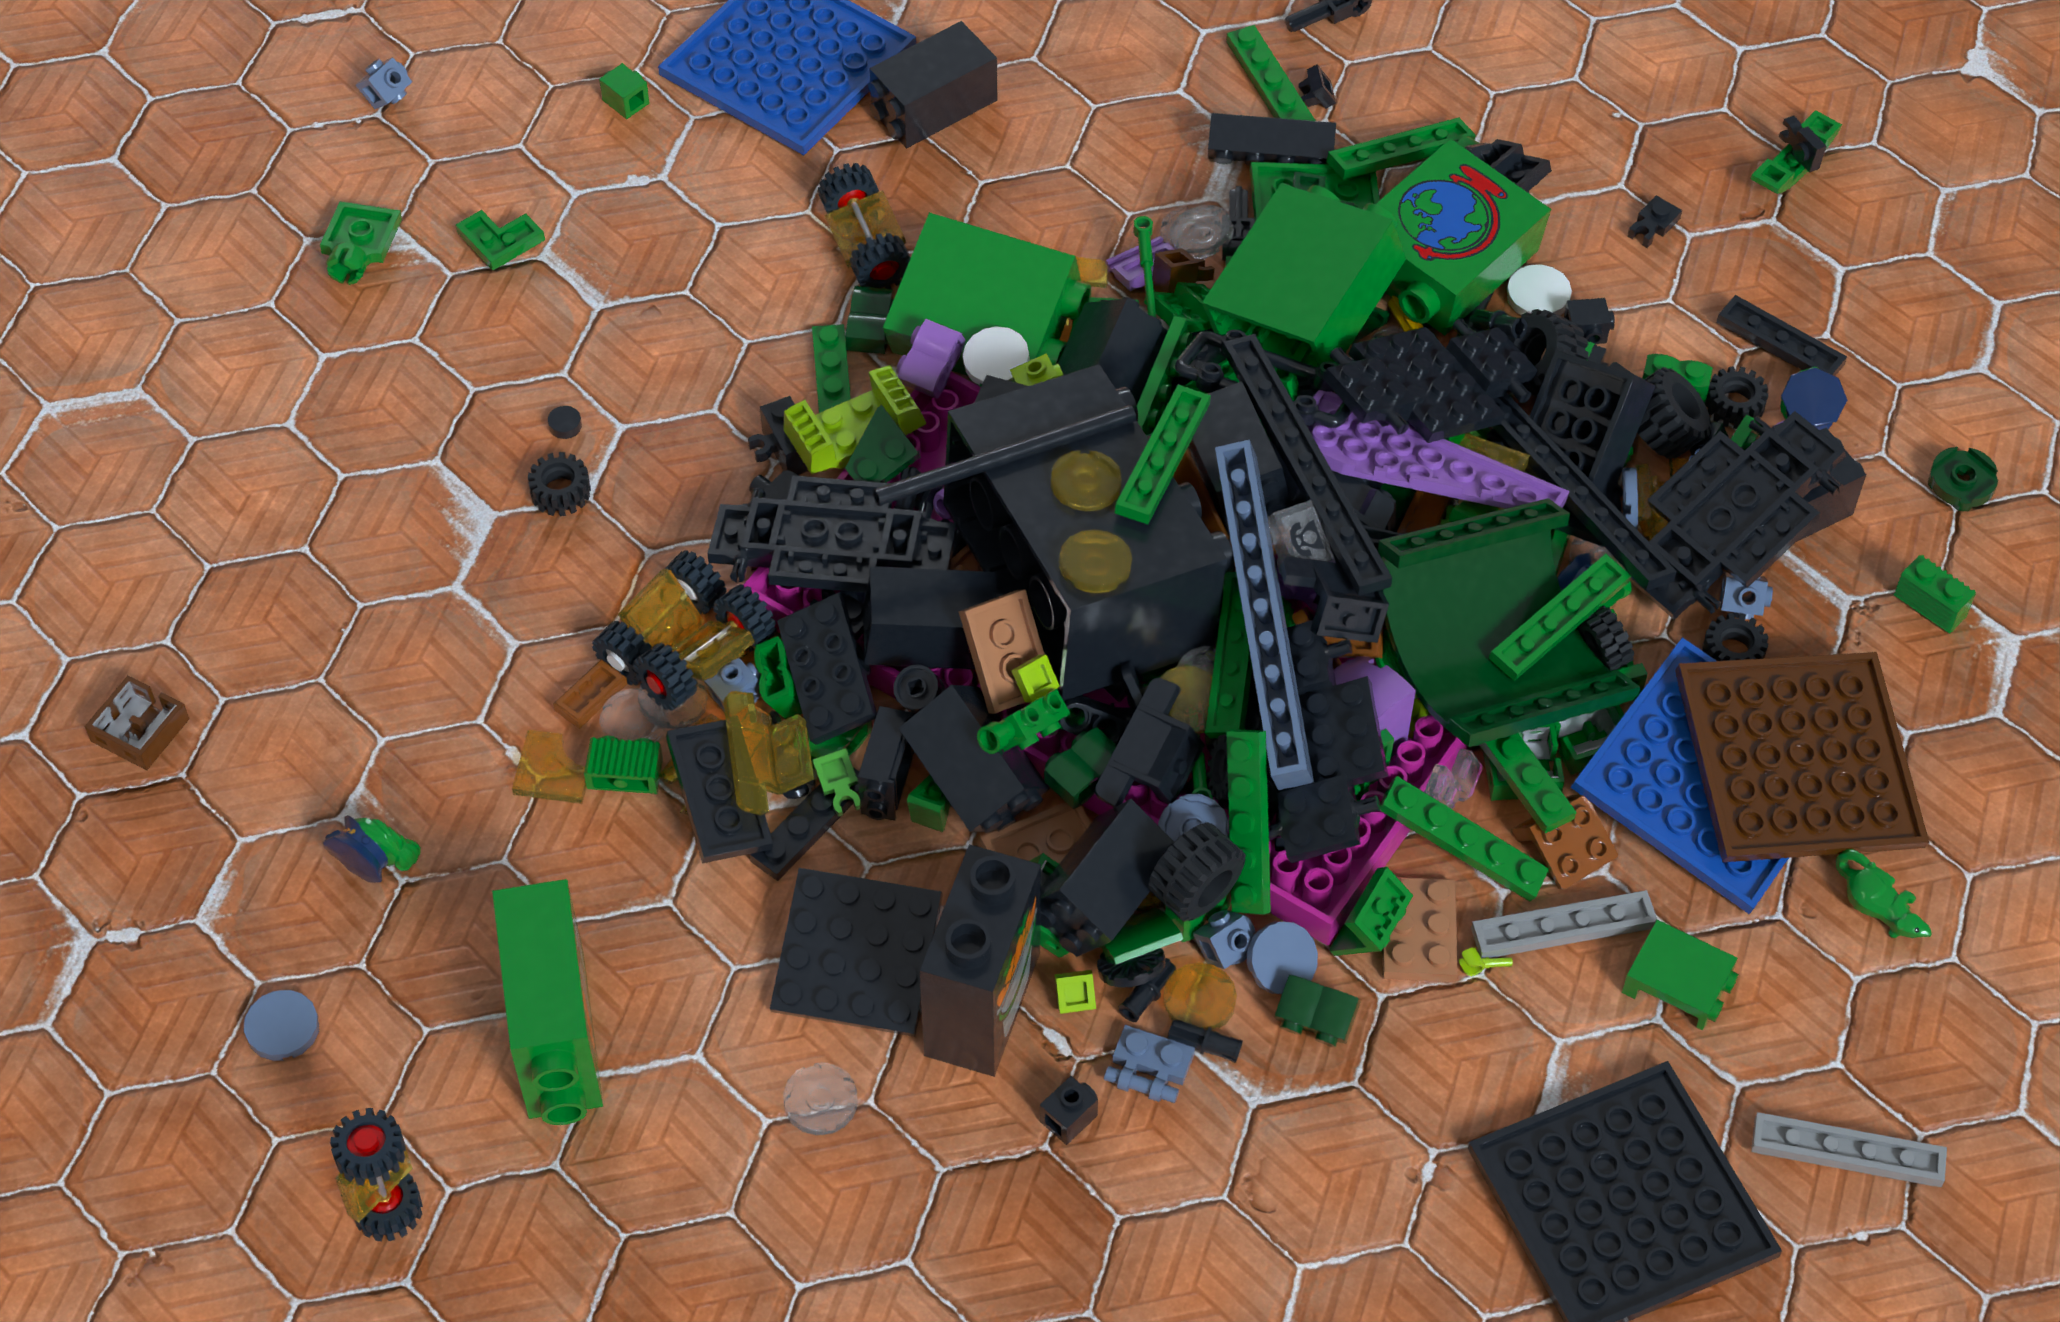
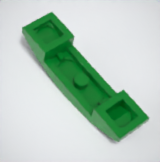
[1751,110,1842,194]

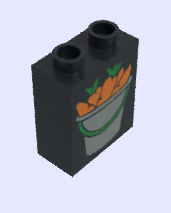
[920,844,1041,1077]

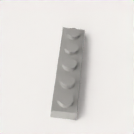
[1471,890,1657,958]
[1751,1112,1947,1188]

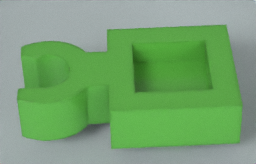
[812,748,861,816]

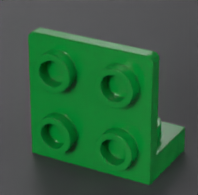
[1329,867,1414,956]

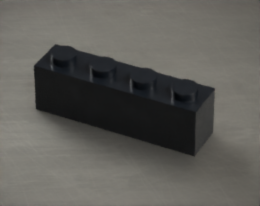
[1208,113,1336,166]

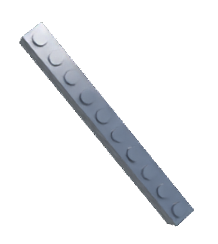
[1215,440,1314,790]

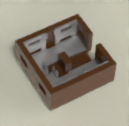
[84,675,190,770]

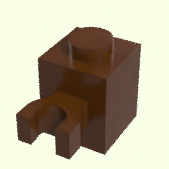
[1152,248,1215,293]

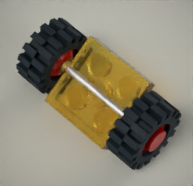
[818,163,911,289]
[633,584,776,711]
[330,1108,423,1242]

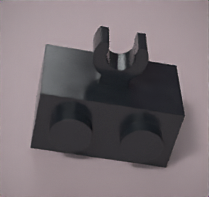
[748,396,809,475]

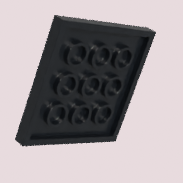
[770,868,943,1037]

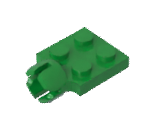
[320,201,402,285]

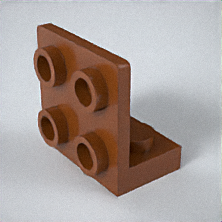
[1511,794,1618,889]

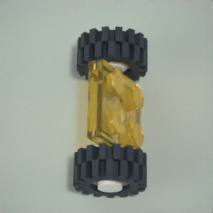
[592,550,726,685]

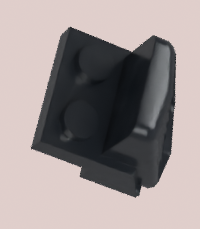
[1465,139,1552,194]

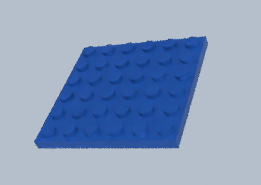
[658,0,916,156]
[1570,637,1789,914]

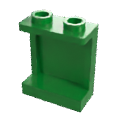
[1622,920,1739,1030]

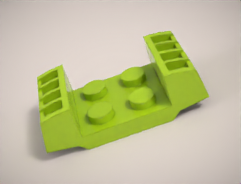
[784,365,926,474]

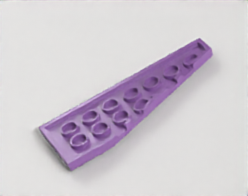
[1307,390,1569,509]

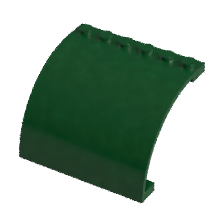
[1378,498,1640,747]

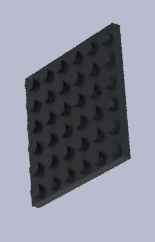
[1468,1061,1782,1322]

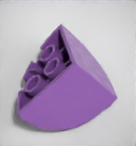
[1334,656,1416,757]

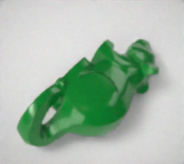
[1835,849,1932,938]

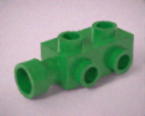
[977,689,1071,754]

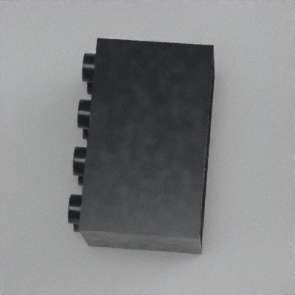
[943,365,1235,701]

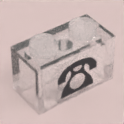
[1268,500,1336,586]

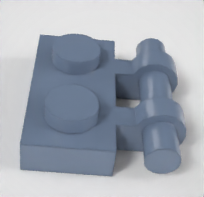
[1104,1025,1195,1103]

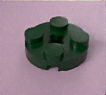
[1928,447,1998,511]

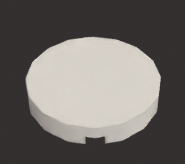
[1507,264,1572,316]
[963,326,1030,385]

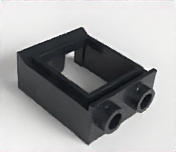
[858,706,915,821]

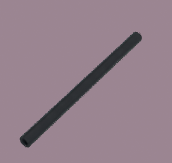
[873,405,1136,506]

